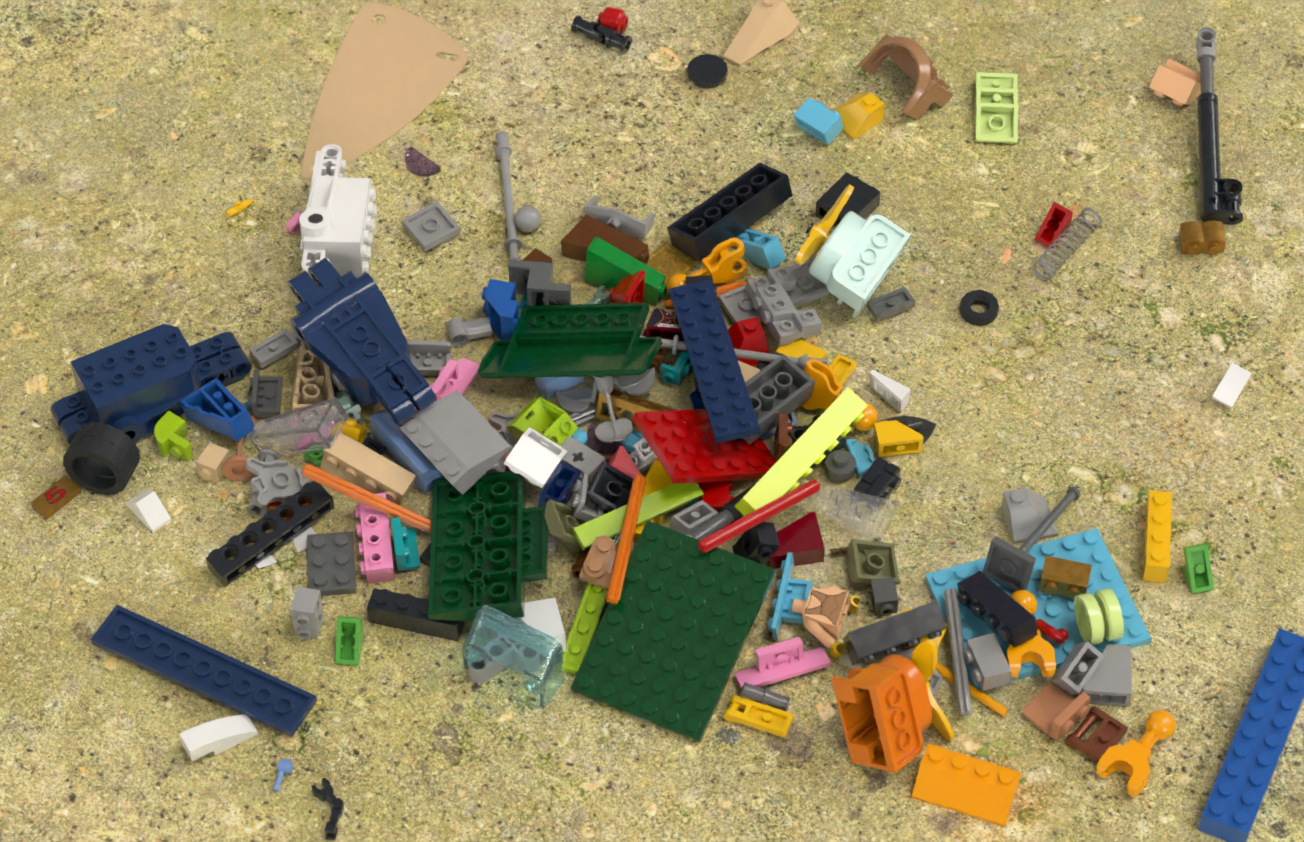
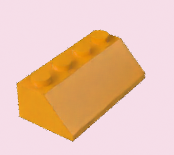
[912,743,1021,827]

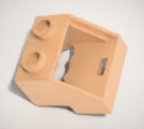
[1149,59,1201,107]

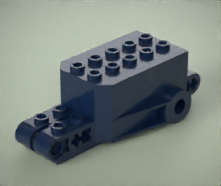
[287,258,437,425]
[50,324,252,445]

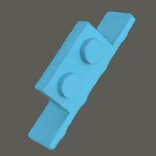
[768,552,813,640]

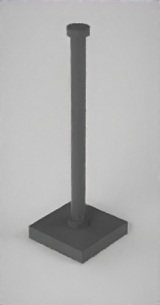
[982,487,1081,592]

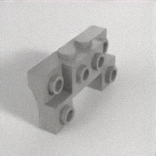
[745,266,822,346]

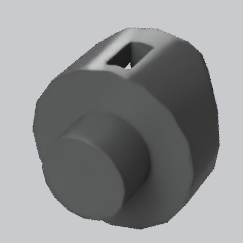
[825,450,856,483]

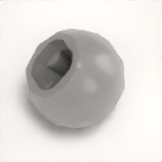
[515,206,541,233]

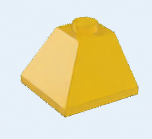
[831,92,885,140]

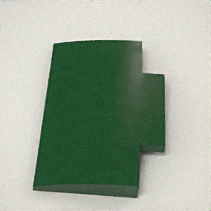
[428,471,548,620]

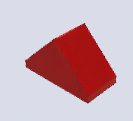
[1034,202,1073,249]

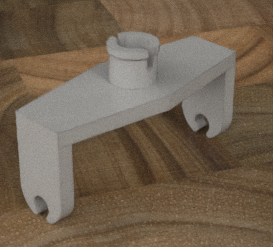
[584,195,656,238]

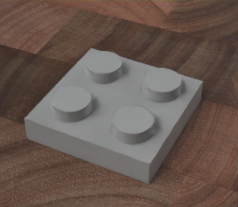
[402,201,461,252]

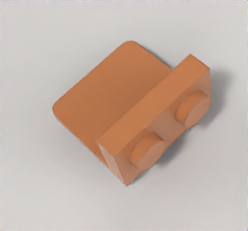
[1022,683,1091,742]

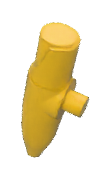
[225,199,254,217]

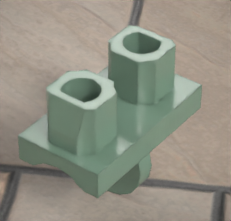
[334,390,361,424]

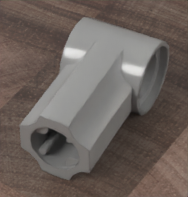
[446,316,492,347]

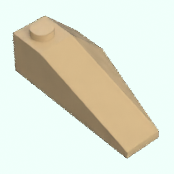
[723,0,800,67]

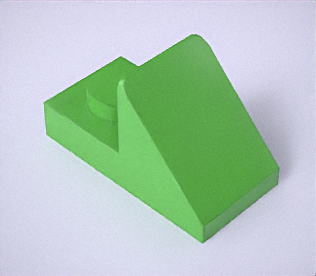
[1181,543,1214,594]

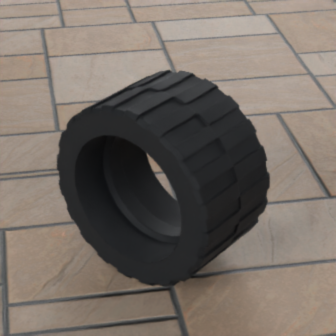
[63,422,141,495]

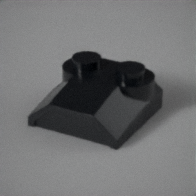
[586,461,633,514]

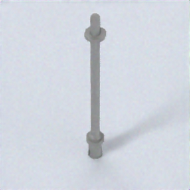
[495,131,523,260]
[661,335,828,370]

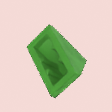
[335,616,364,665]

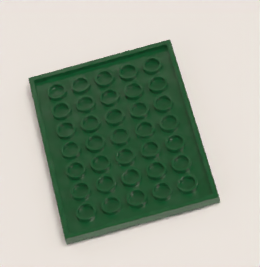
[570,520,776,743]

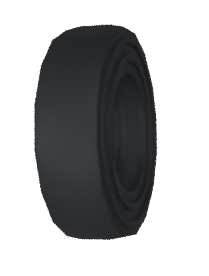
[960,290,999,326]

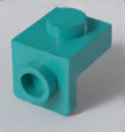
[660,351,692,386]

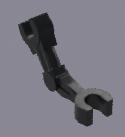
[311,778,344,841]

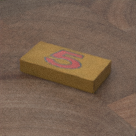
[31,475,81,519]

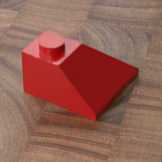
[609,270,646,303]
[728,316,770,366]

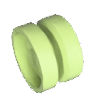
[1074,588,1124,645]

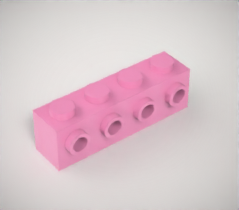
[355,493,395,583]

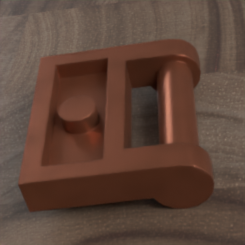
[774,413,792,461]
[1064,706,1128,763]

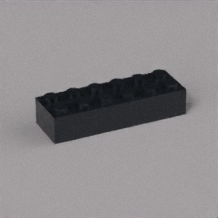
[667,162,793,261]

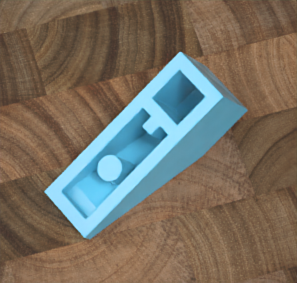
[734,228,786,269]

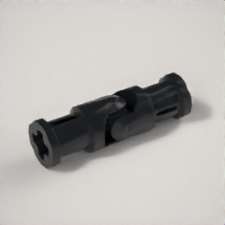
[571,15,632,53]

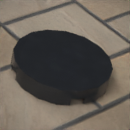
[687,54,728,88]

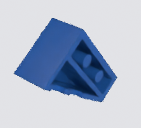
[179,378,256,441]

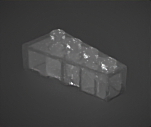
[248,397,349,454]
[798,480,900,542]

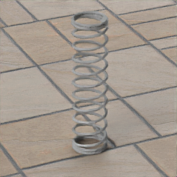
[1033,208,1102,280]

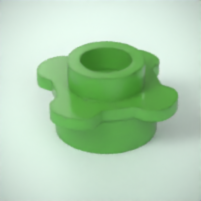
[303,443,325,466]

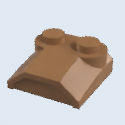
[579,536,633,590]

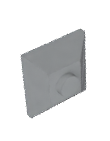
[1001,488,1058,544]

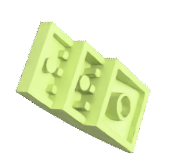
[975,72,1018,143]

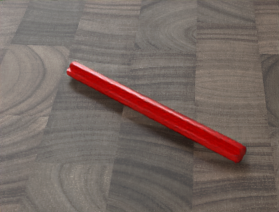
[697,479,821,553]

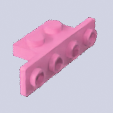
[430,358,480,401]
[735,637,831,690]

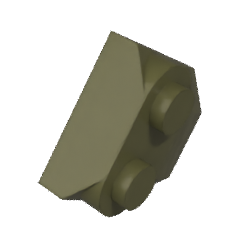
[544,499,591,554]
[847,539,901,589]

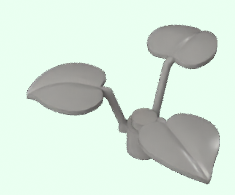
[556,367,655,442]

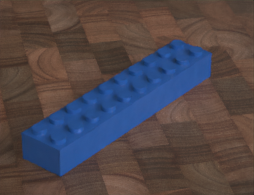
[1198,628,1304,842]

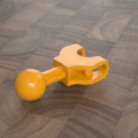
[666,238,748,295]
[801,359,878,431]
[1005,590,1056,679]
[1095,710,1176,798]

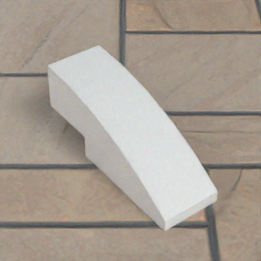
[179,715,258,761]

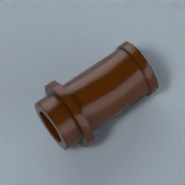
[571,549,589,579]

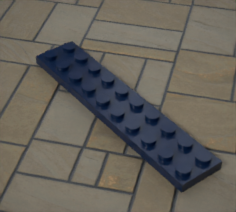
[669,280,760,443]
[91,605,317,737]

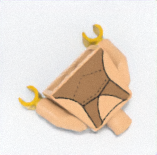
[792,585,860,659]

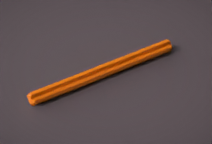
[302,464,432,534]
[606,475,647,604]

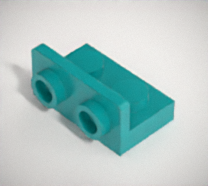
[391,517,421,571]

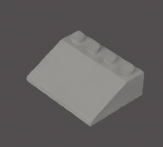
[400,390,512,495]

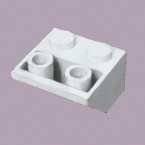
[504,427,568,488]

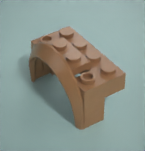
[859,34,954,120]

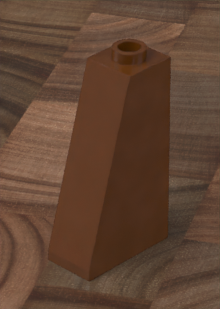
[561,215,650,265]

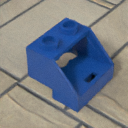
[482,279,519,341]

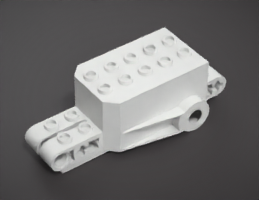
[299,144,377,277]

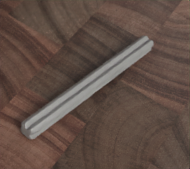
[944,588,972,717]

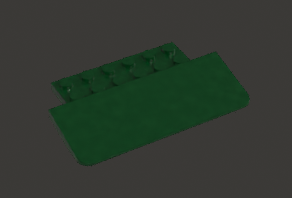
[477,302,663,379]

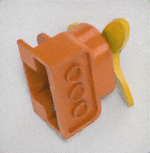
[831,639,955,773]

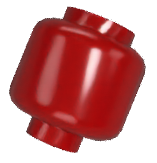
[597,7,629,34]

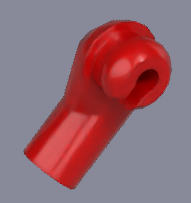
[1036,619,1069,644]

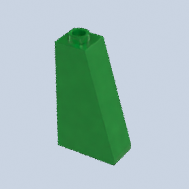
[585,237,667,305]

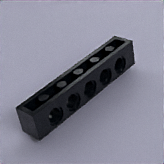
[205,481,335,587]

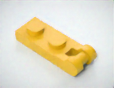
[723,695,794,738]

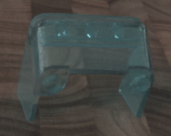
[462,605,564,708]

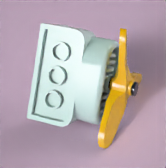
[795,184,911,319]

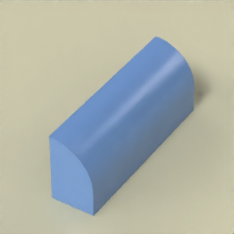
[370,412,443,494]

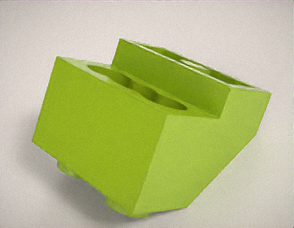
[506,397,578,446]

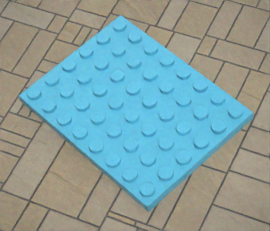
[925,528,1151,690]

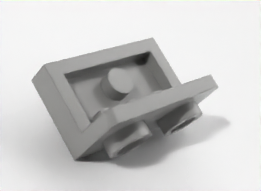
[407,340,452,376]
[571,473,603,522]

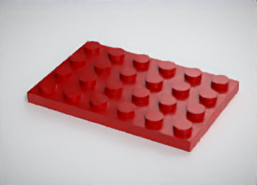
[632,409,777,484]

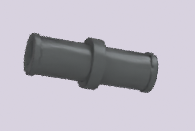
[740,682,790,711]

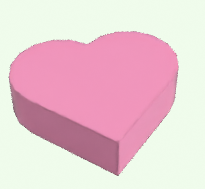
[286,211,303,234]

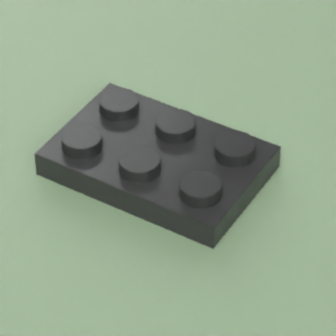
[307,531,356,596]

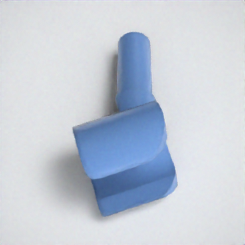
[272,759,293,792]

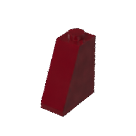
[768,512,825,569]

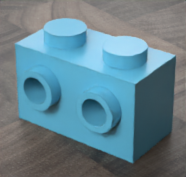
[794,97,844,145]

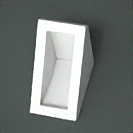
[126,491,171,533]

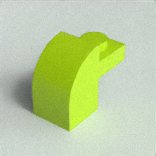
[154,411,193,462]

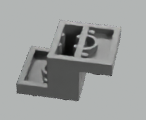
[508,260,572,306]

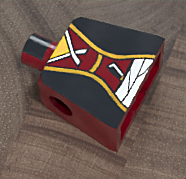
[646,307,684,341]

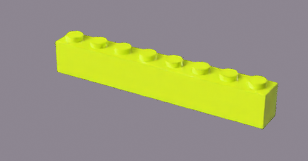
[734,387,868,522]

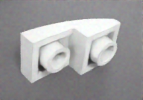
[1212,363,1252,409]
[629,438,657,474]

